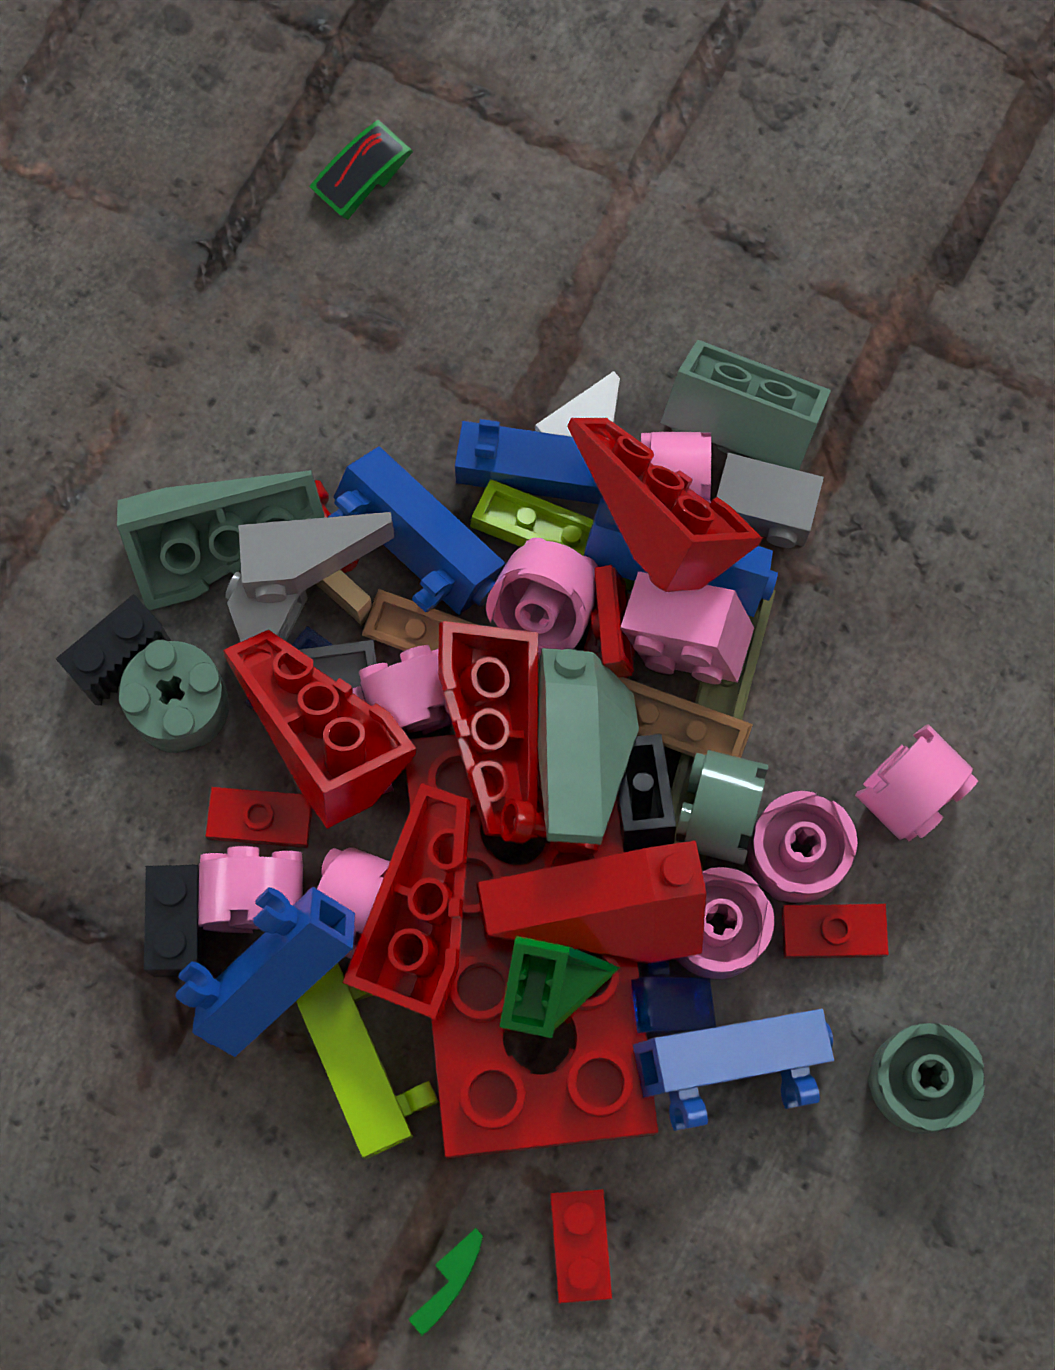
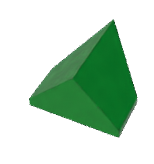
[499,936,621,1038]

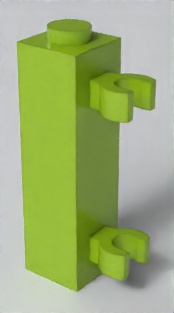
[296,963,439,1159]

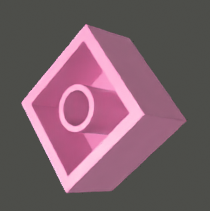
[620,572,754,684]

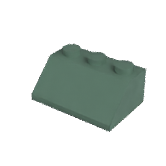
[660,340,831,471]

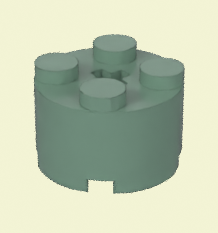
[119,640,229,753]
[675,750,769,865]
[868,1023,985,1134]

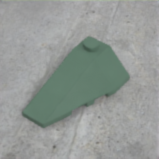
[117,470,325,610]
[538,648,639,844]

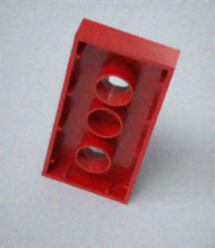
[406,734,659,1159]

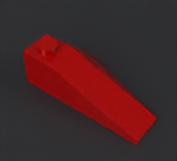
[567,418,762,592]
[438,621,538,839]
[223,629,416,829]
[342,783,471,1020]
[476,840,707,964]

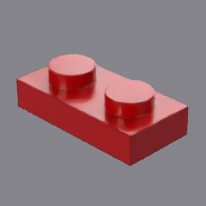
[550,1189,612,1303]

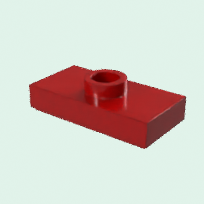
[591,565,634,678]
[205,787,313,848]
[781,904,889,959]

